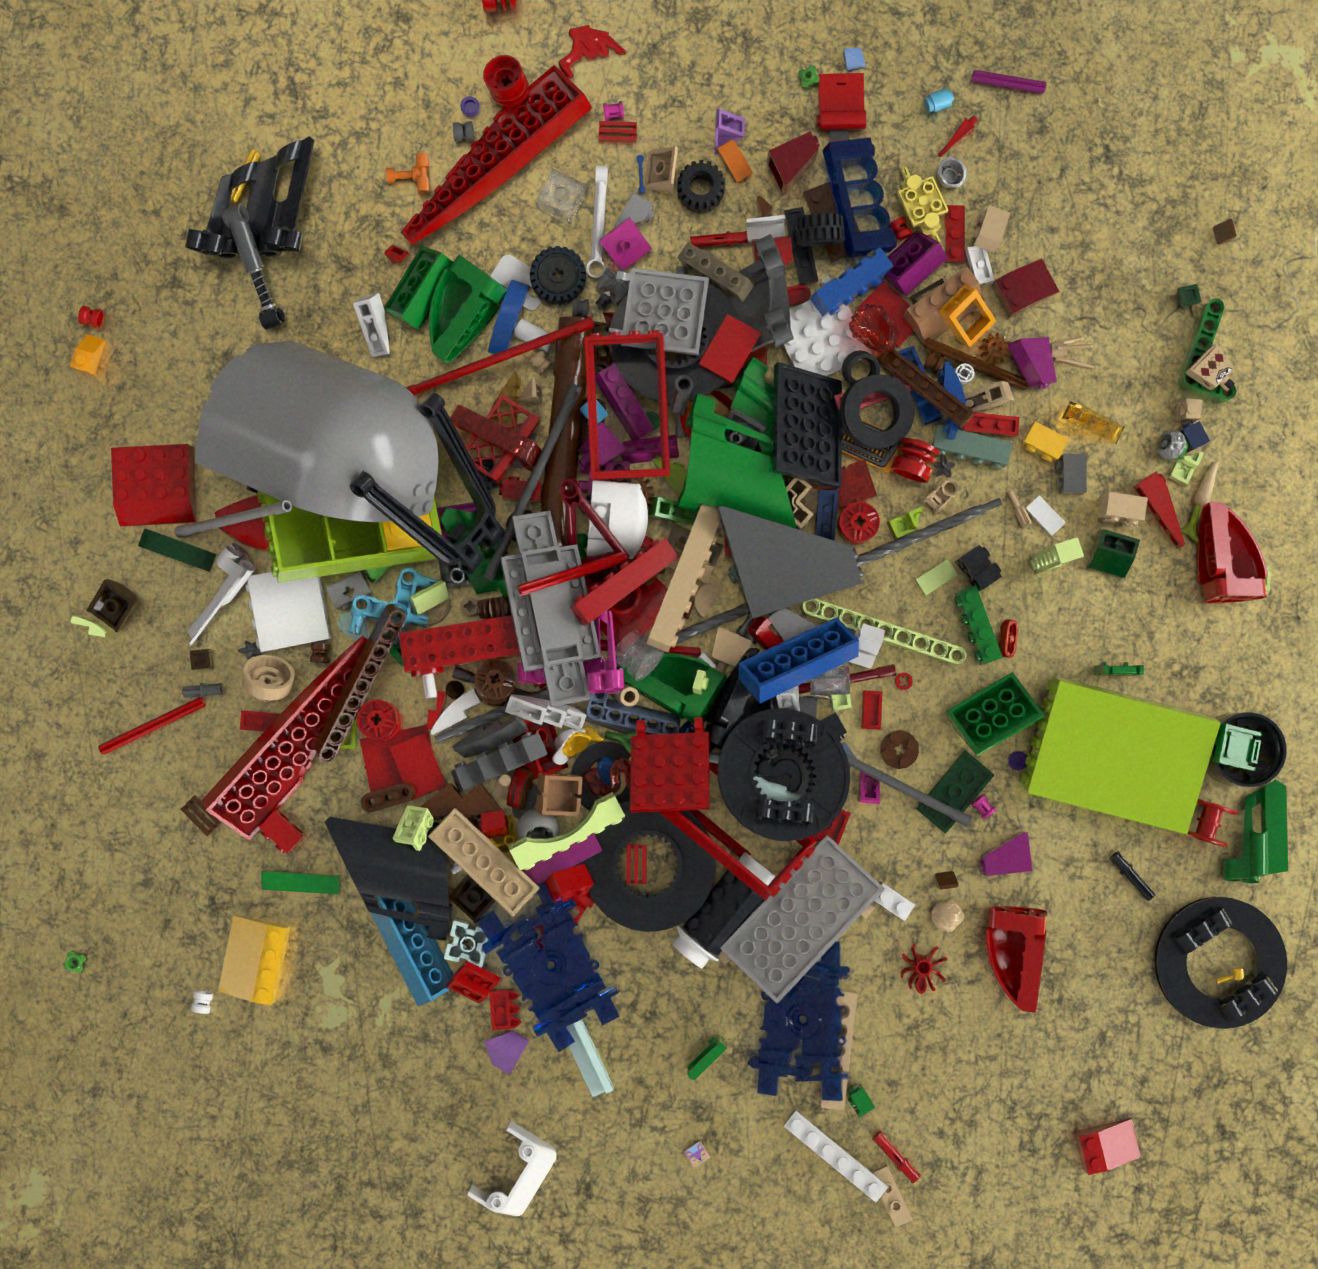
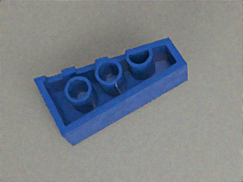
[810,247,893,317]

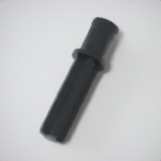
[1109,851,1155,901]

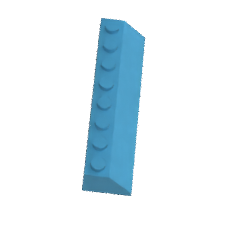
[370,895,453,1006]

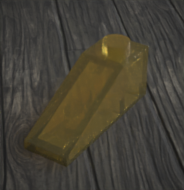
[1062,401,1125,444]

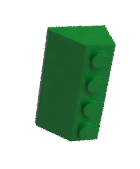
[384,246,453,329]

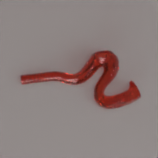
[583,758,631,796]

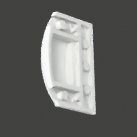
[587,480,648,559]

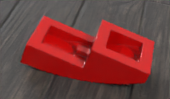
[427,691,447,729]

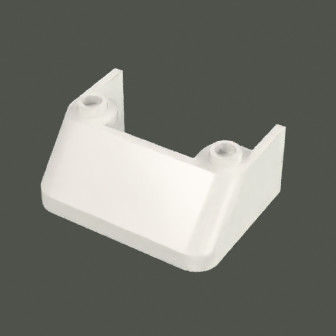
[467,1121,557,1216]

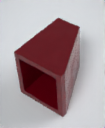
[767,131,820,196]

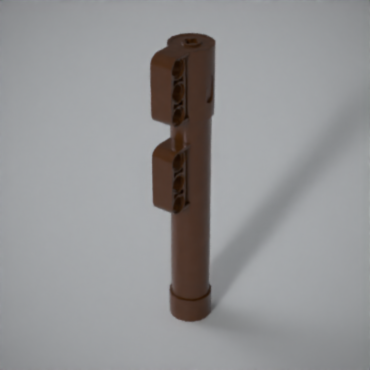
[540,316,612,547]

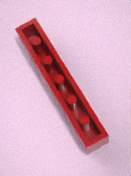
[570,538,679,626]

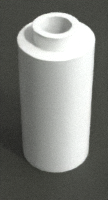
[514,319,554,353]

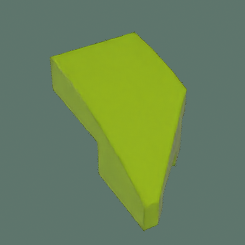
[887,506,923,540]

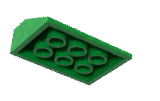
[946,672,1045,756]

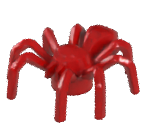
[900,944,948,994]

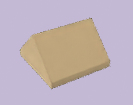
[644,146,678,192]

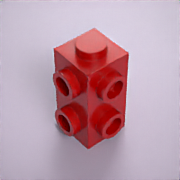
[499,476,543,503]

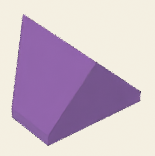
[715,109,745,155]
[484,1031,529,1074]

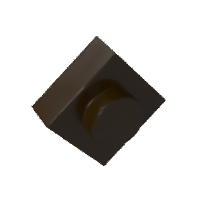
[190,649,212,670]

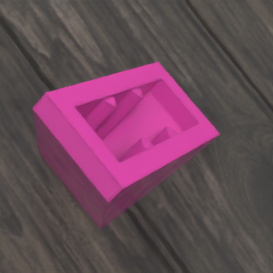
[857,772,880,804]

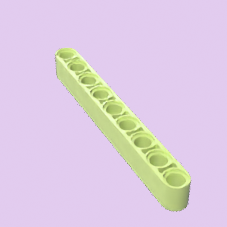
[801,598,966,665]

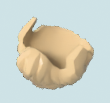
[932,900,965,932]

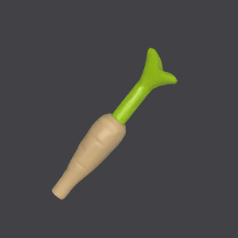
[1181,462,1219,542]

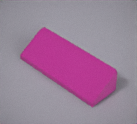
[621,434,679,464]

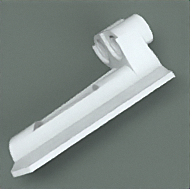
[188,543,255,647]

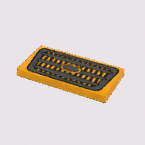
[842,419,902,474]

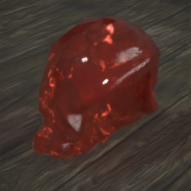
[849,304,898,353]

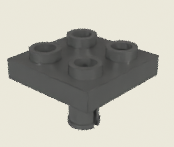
[725,407,767,450]

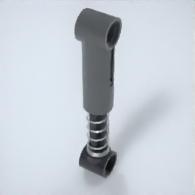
[222,204,286,330]

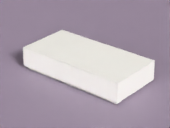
[1025,495,1066,536]

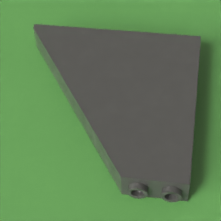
[716,505,863,619]

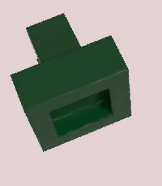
[1177,284,1202,308]

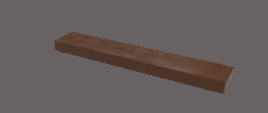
[877,345,975,429]

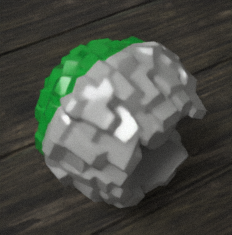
[1156,430,1188,460]

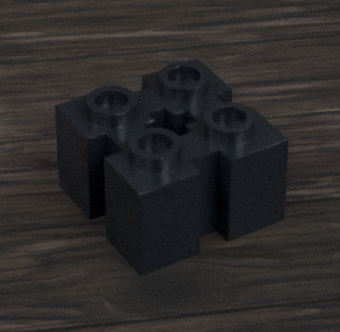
[955,545,1002,591]

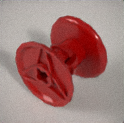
[1182,799,1239,848]

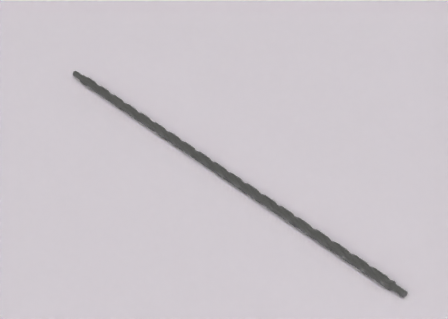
[434,498,1002,743]

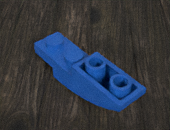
[938,362,966,440]

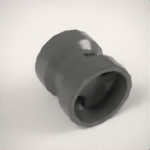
[453,121,474,142]

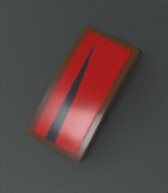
[506,766,533,811]

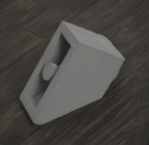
[615,193,655,227]

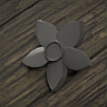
[933,456,955,477]
[238,640,261,660]

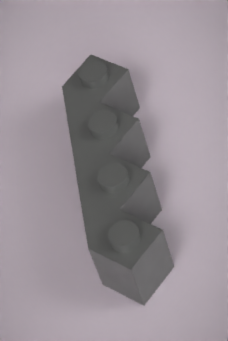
[450,732,548,793]

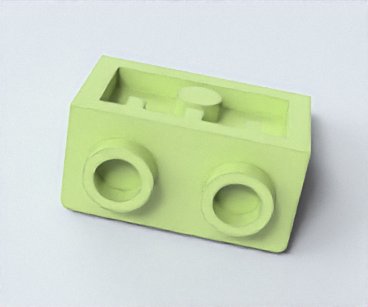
[393,805,433,851]

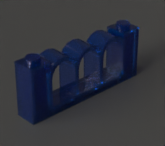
[822,137,897,258]

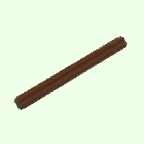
[924,338,1029,390]

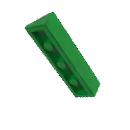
[261,870,341,895]

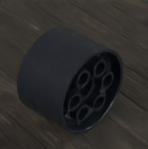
[1206,712,1287,787]

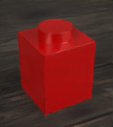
[478,810,509,839]

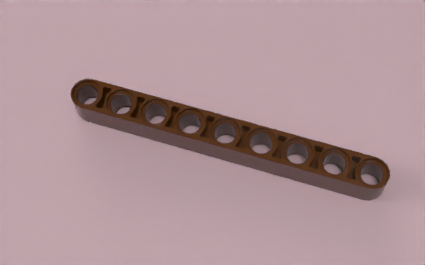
[314,604,405,763]

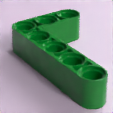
[1178,298,1237,403]

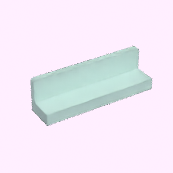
[560,1016,614,1097]

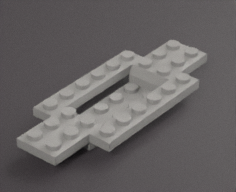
[500,511,601,707]

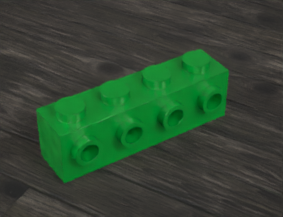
[954,585,1003,665]

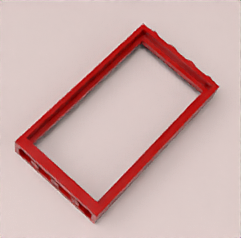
[584,330,671,480]
[659,762,817,901]

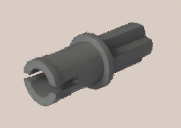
[182,683,222,698]

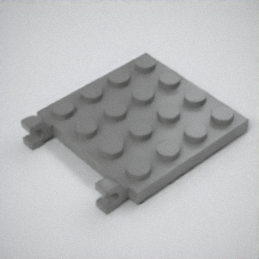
[608,268,709,355]

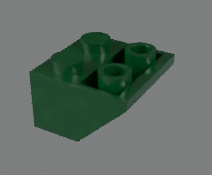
[1087,529,1140,578]

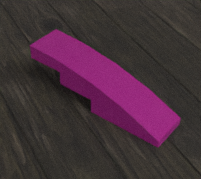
[522,833,603,885]

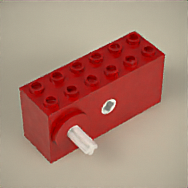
[399,615,520,699]

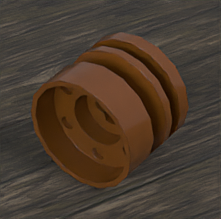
[475,660,516,707]

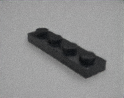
[784,207,818,285]

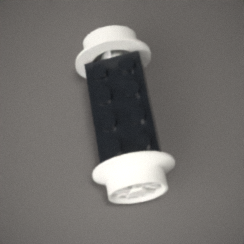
[672,852,775,968]

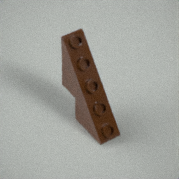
[420,783,503,820]

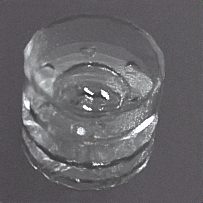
[615,629,664,681]

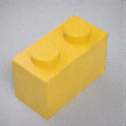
[1021,421,1069,462]

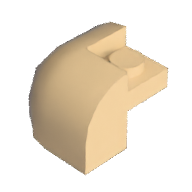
[786,478,818,529]

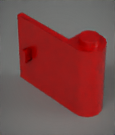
[816,73,866,130]

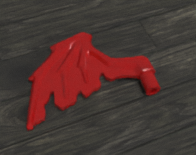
[559,25,627,79]

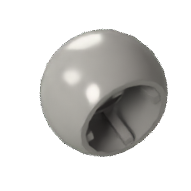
[517,808,559,839]

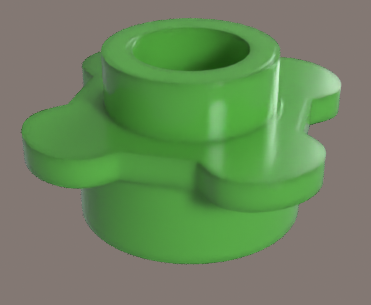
[798,65,820,87]
[64,951,86,973]

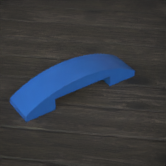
[488,280,530,354]

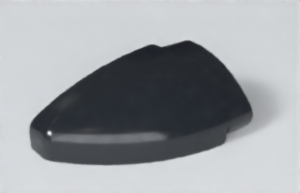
[704,653,774,750]

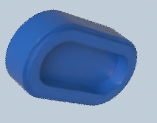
[597,757,621,793]

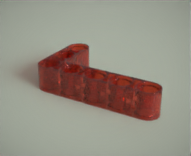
[450,404,542,472]

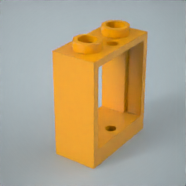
[938,284,996,347]

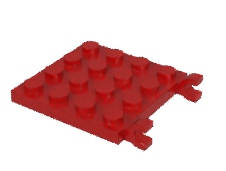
[630,717,710,812]

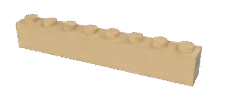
[646,504,722,652]

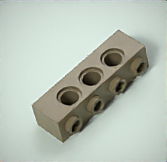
[677,242,754,302]

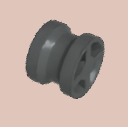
[572,298,589,318]

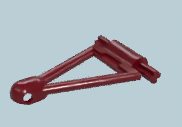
[559,477,635,585]

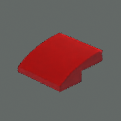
[446,961,500,1004]

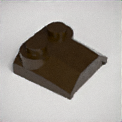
[86,579,139,633]
[449,874,496,924]

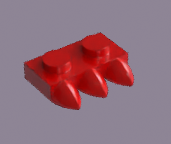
[489,989,522,1030]

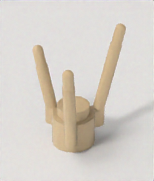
[1050,337,1093,369]

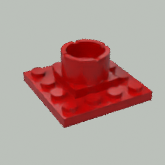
[586,558,668,654]

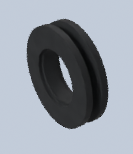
[839,374,915,449]
[571,742,631,811]

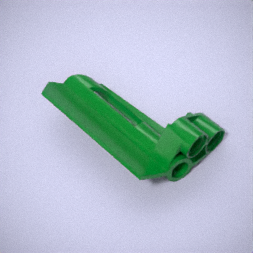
[730,356,774,439]
[440,508,527,597]
[1223,779,1288,883]

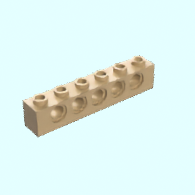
[816,988,858,1111]

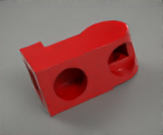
[746,616,783,650]

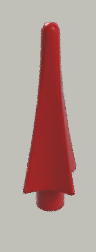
[938,116,978,157]

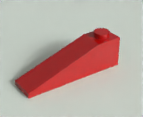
[1133,471,1185,549]

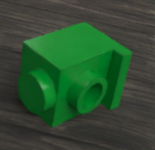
[847,1084,876,1118]

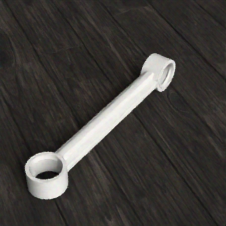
[586,165,608,280]

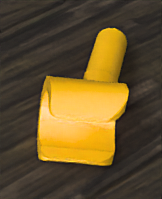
[1216,968,1244,983]

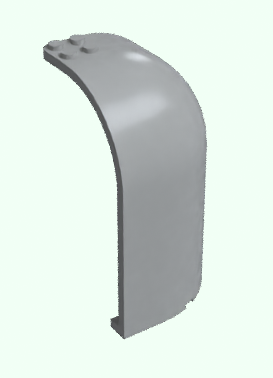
[195,341,438,522]

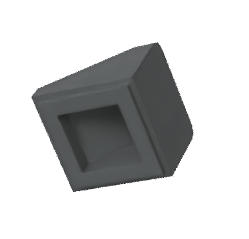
[829,130,850,149]

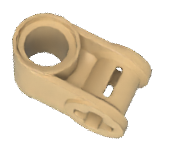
[923,479,959,515]

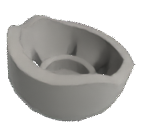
[936,157,967,189]

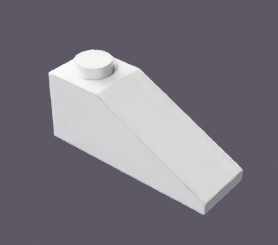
[353,293,390,357]

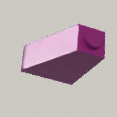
[1008,337,1057,390]
[978,831,1033,876]

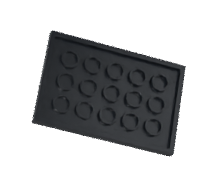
[772,362,842,489]

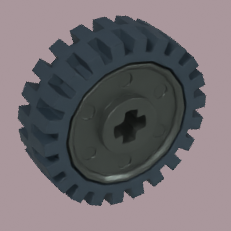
[530,246,586,305]

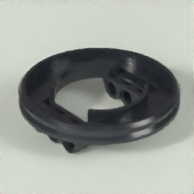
[1155,897,1287,1029]

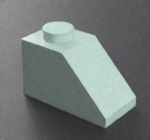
[338,612,370,641]

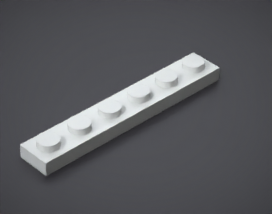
[784,1110,888,1202]

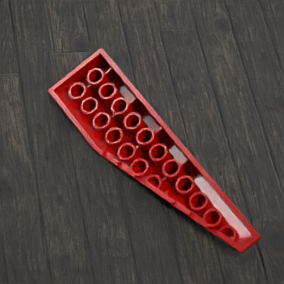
[401,65,592,245]
[201,635,377,841]

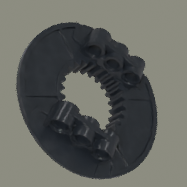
[609,274,738,403]
[717,708,850,841]
[583,801,716,932]

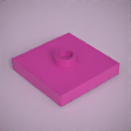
[599,217,652,270]

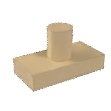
[492,769,515,800]

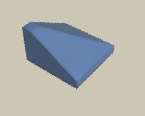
[843,48,866,71]

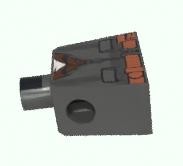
[595,261,629,310]

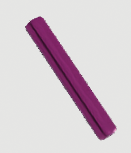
[972,70,1047,93]

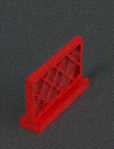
[466,394,541,484]

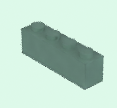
[931,425,1013,469]

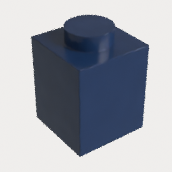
[1179,421,1210,452]

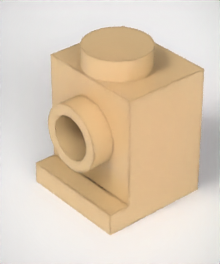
[1176,399,1202,422]

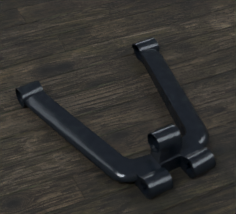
[350,393,505,575]

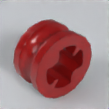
[895,673,913,690]

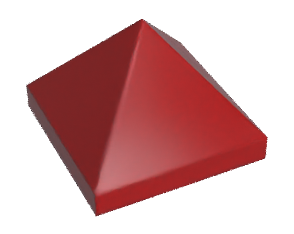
[384,245,409,264]

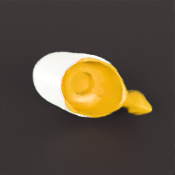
[552,726,604,765]

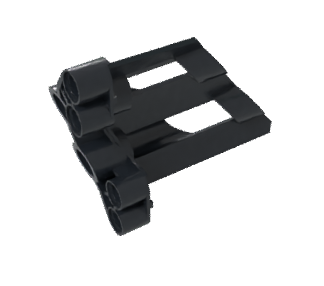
[185,136,315,259]

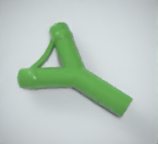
[604,730,637,754]

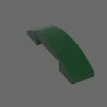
[138,528,217,572]

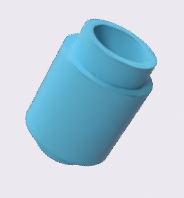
[924,88,954,113]

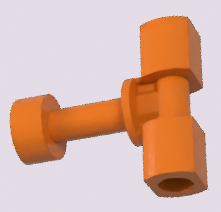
[386,153,430,194]

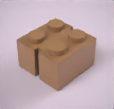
[536,773,583,816]

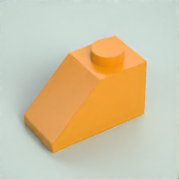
[70,334,106,376]

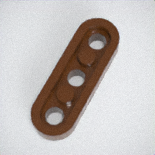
[361,782,416,812]

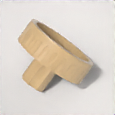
[242,655,295,703]

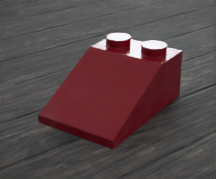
[991,258,1060,318]

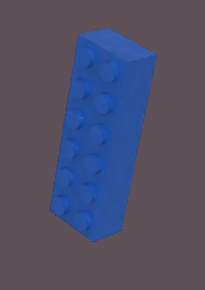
[738,617,859,703]

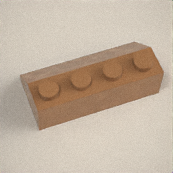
[902,267,985,344]

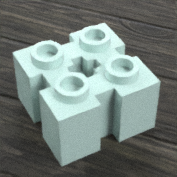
[444,918,493,968]

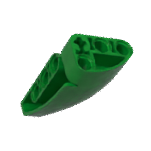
[429,254,508,363]
[618,654,726,723]

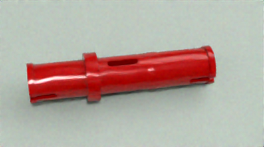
[690,231,748,247]
[872,1131,921,1184]

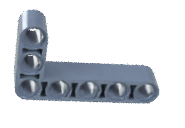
[587,693,680,734]

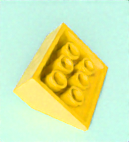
[218,915,291,1006]

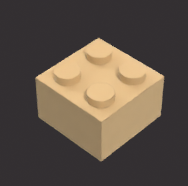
[1097,492,1148,527]

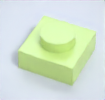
[692,670,709,695]

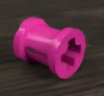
[603,101,624,121]
[971,794,997,820]

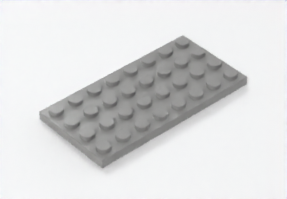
[720,835,885,1004]

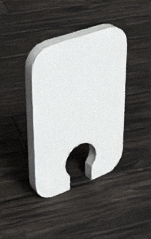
[490,255,542,311]

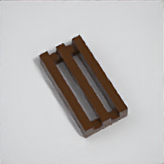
[180,795,222,836]

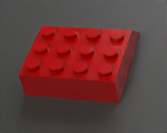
[111,444,197,527]

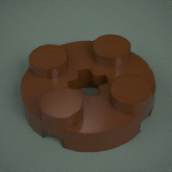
[880,731,919,769]

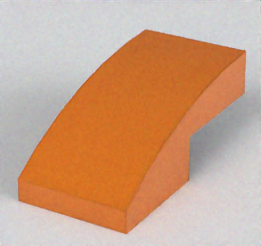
[716,139,753,183]

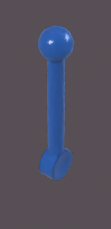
[636,155,645,194]

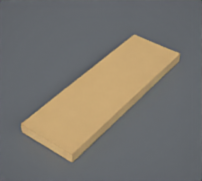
[428,808,540,917]

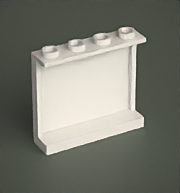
[245,572,332,653]

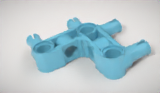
[348,568,437,644]

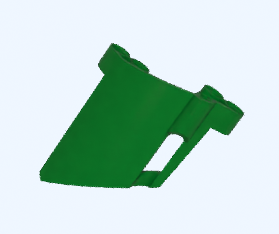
[677,393,797,529]

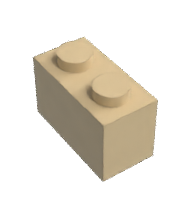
[973,205,1010,253]

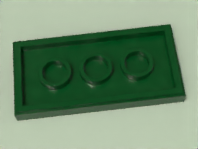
[915,750,994,834]

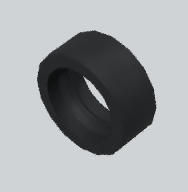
[842,350,880,385]

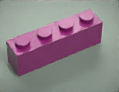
[595,363,654,442]

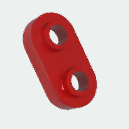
[998,619,1019,658]

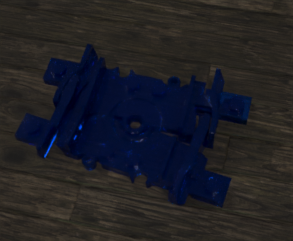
[477,881,620,1052]
[747,941,851,1101]

